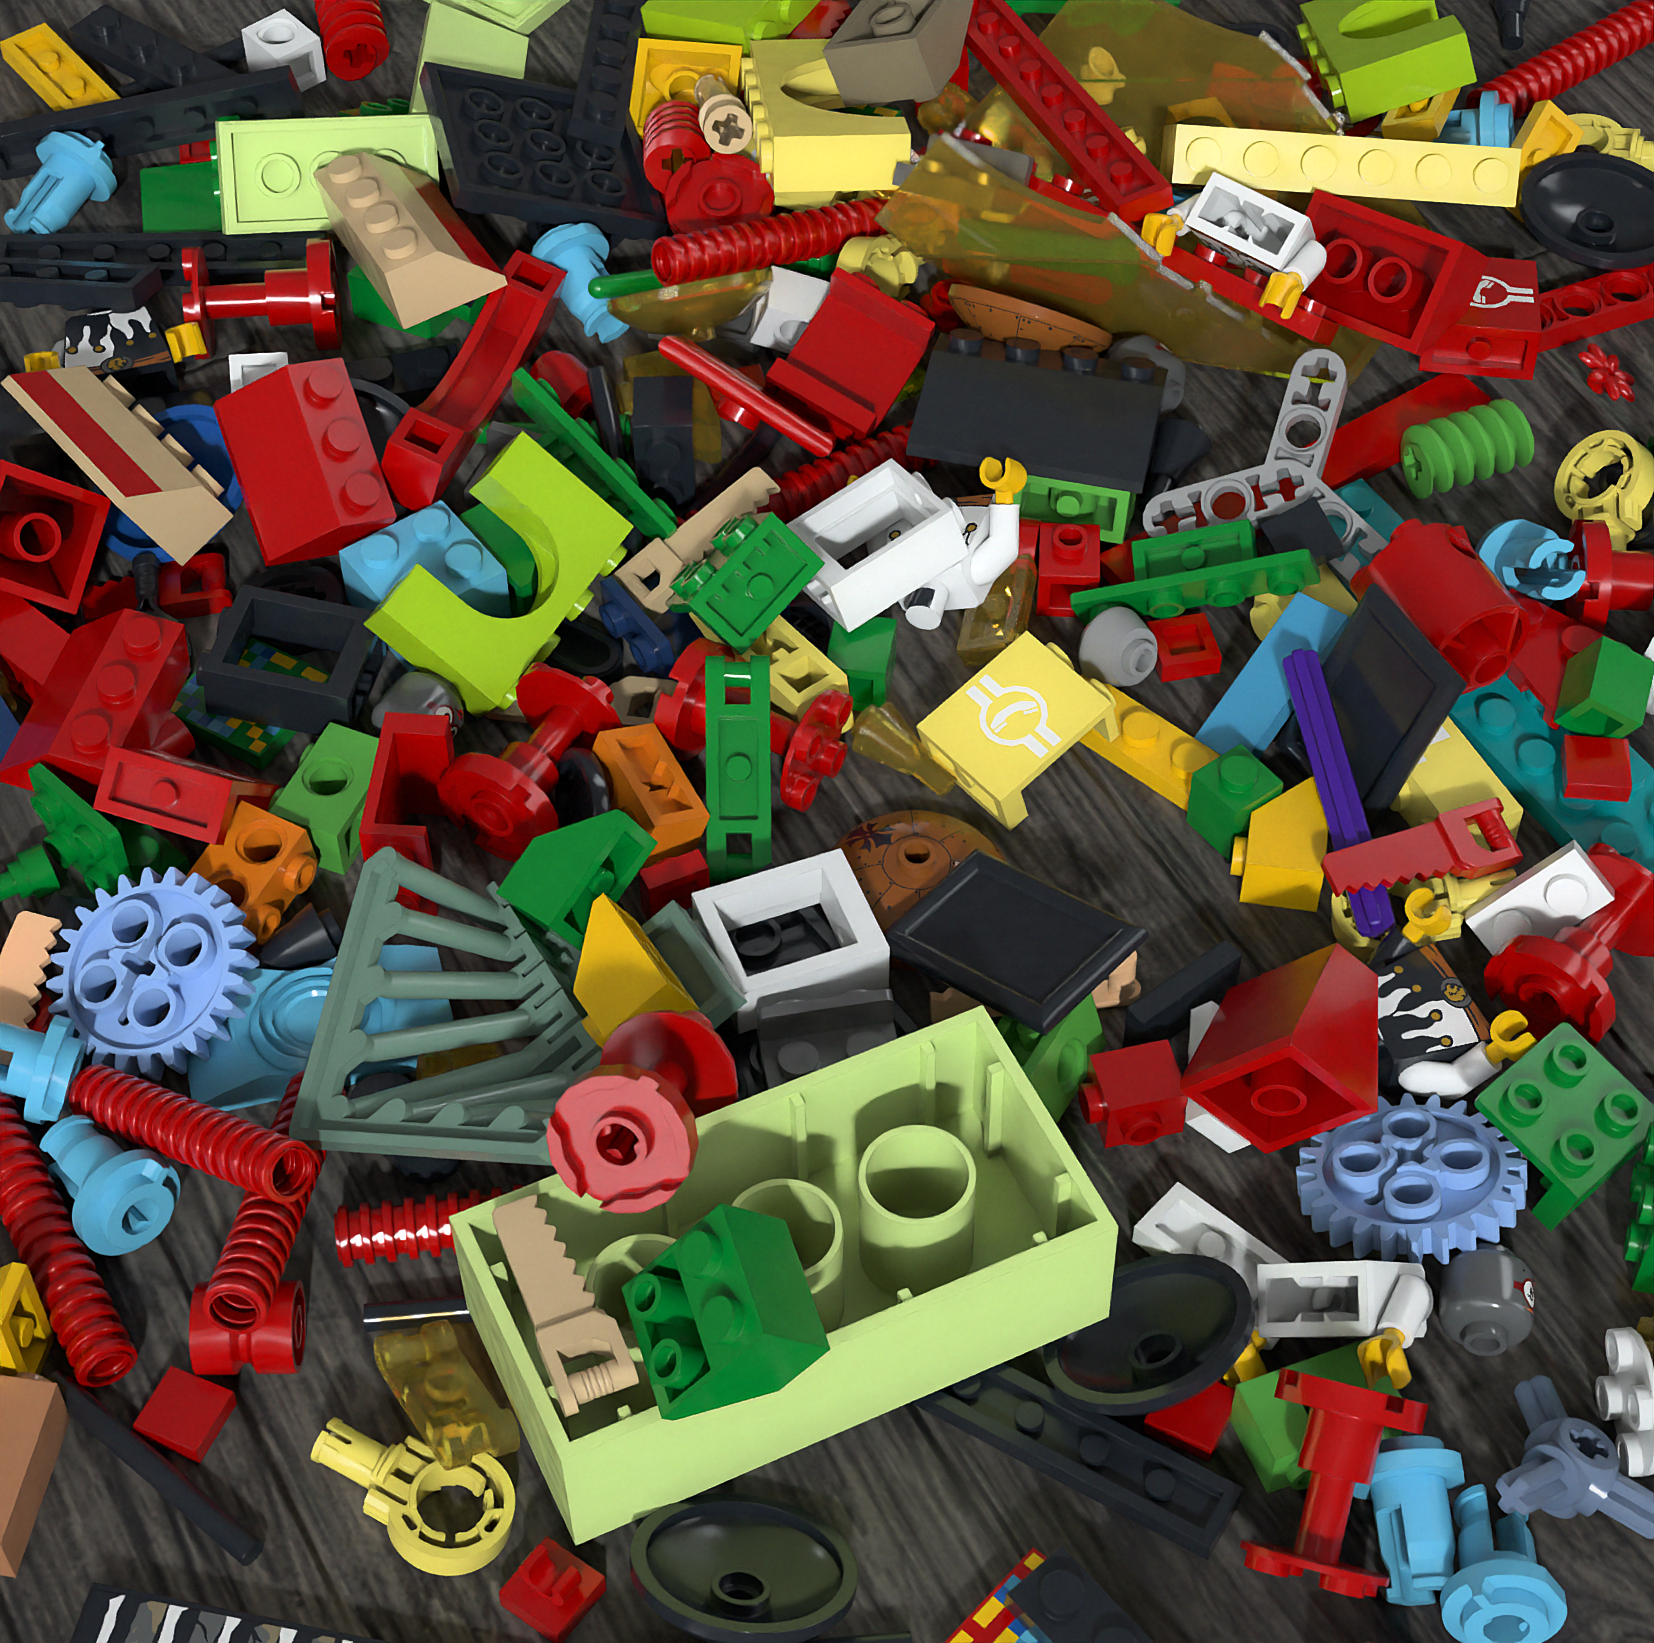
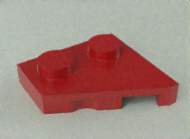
[1507,588,1615,731]

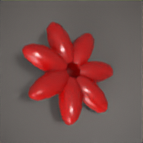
[1578,343,1635,403]

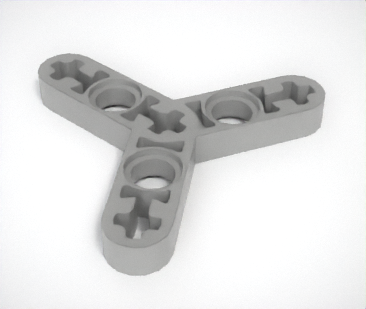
[1143,349,1389,588]

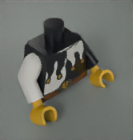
[24,306,207,399]
[1363,888,1538,1100]

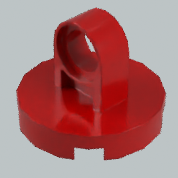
[664,152,776,235]

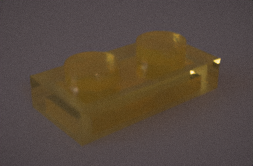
[957,553,1038,667]

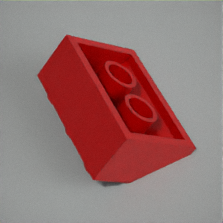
[1302,189,1490,356]
[213,357,397,567]
[0,608,191,808]

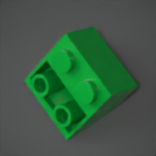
[621,1203,831,1421]

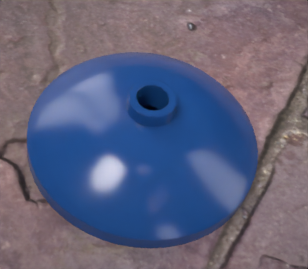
[93,404,243,563]

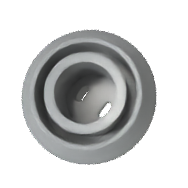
[1078,606,1158,687]

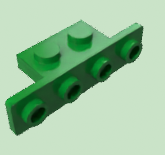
[511,367,678,542]
[1070,519,1321,626]

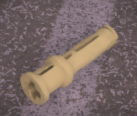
[694,74,753,154]

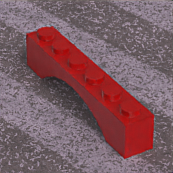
[380,249,568,512]

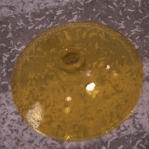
[605,269,774,343]

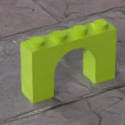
[640,0,821,58]
[1296,0,1477,123]
[363,431,634,719]

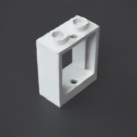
[786,458,970,632]
[691,848,890,1034]

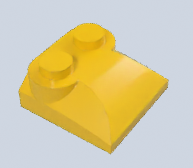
[629,38,744,140]

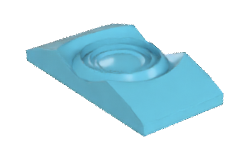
[187,945,462,1111]

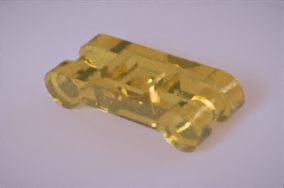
[374,1319,520,1471]

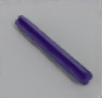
[1282,648,1396,938]

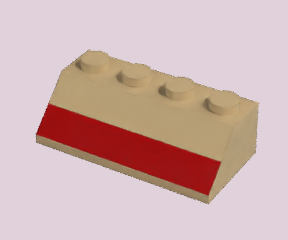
[313,152,508,329]
[1,365,234,566]

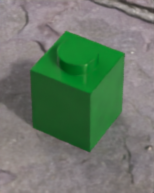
[826,616,897,714]
[1553,635,1654,739]
[1186,743,1283,861]

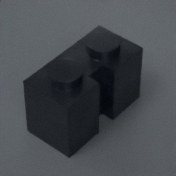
[632,376,696,510]

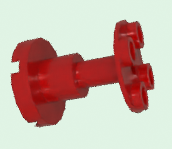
[182,238,343,360]
[1563,519,1654,634]
[653,637,853,812]
[437,662,624,862]
[1484,843,1654,1048]
[546,1009,739,1214]
[1240,1367,1428,1599]

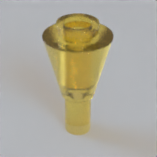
[851,702,957,798]

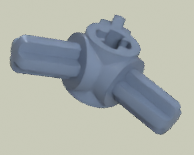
[1495,1375,1654,1539]

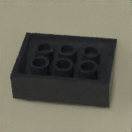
[906,329,1168,494]

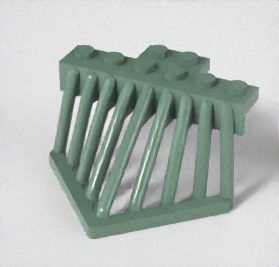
[289,847,748,1166]

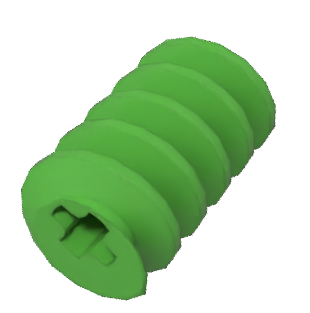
[1400,398,1534,499]

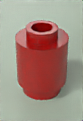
[530,350,595,424]

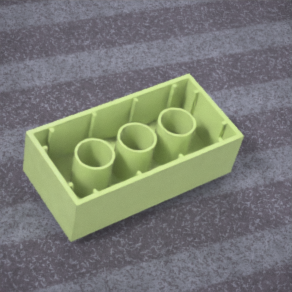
[449,1005,1118,1546]

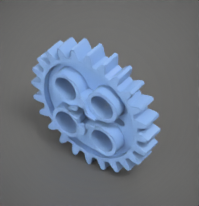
[46,867,259,1082]
[1296,1093,1527,1265]

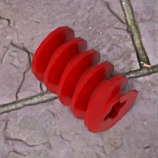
[314,0,390,82]
[643,99,712,194]

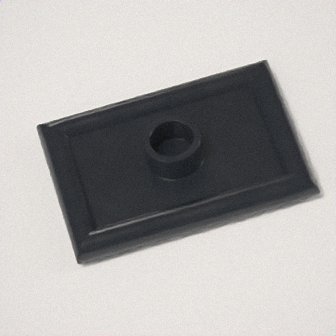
[1275,583,1468,836]
[882,848,1149,1036]

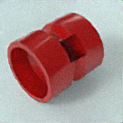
[189,1280,306,1375]

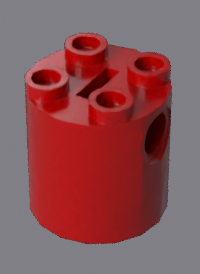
[1349,518,1530,695]

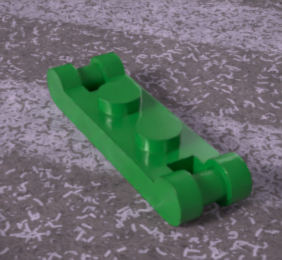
[705,655,772,886]

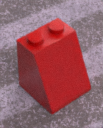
[0,459,111,615]
[1180,943,1378,1154]

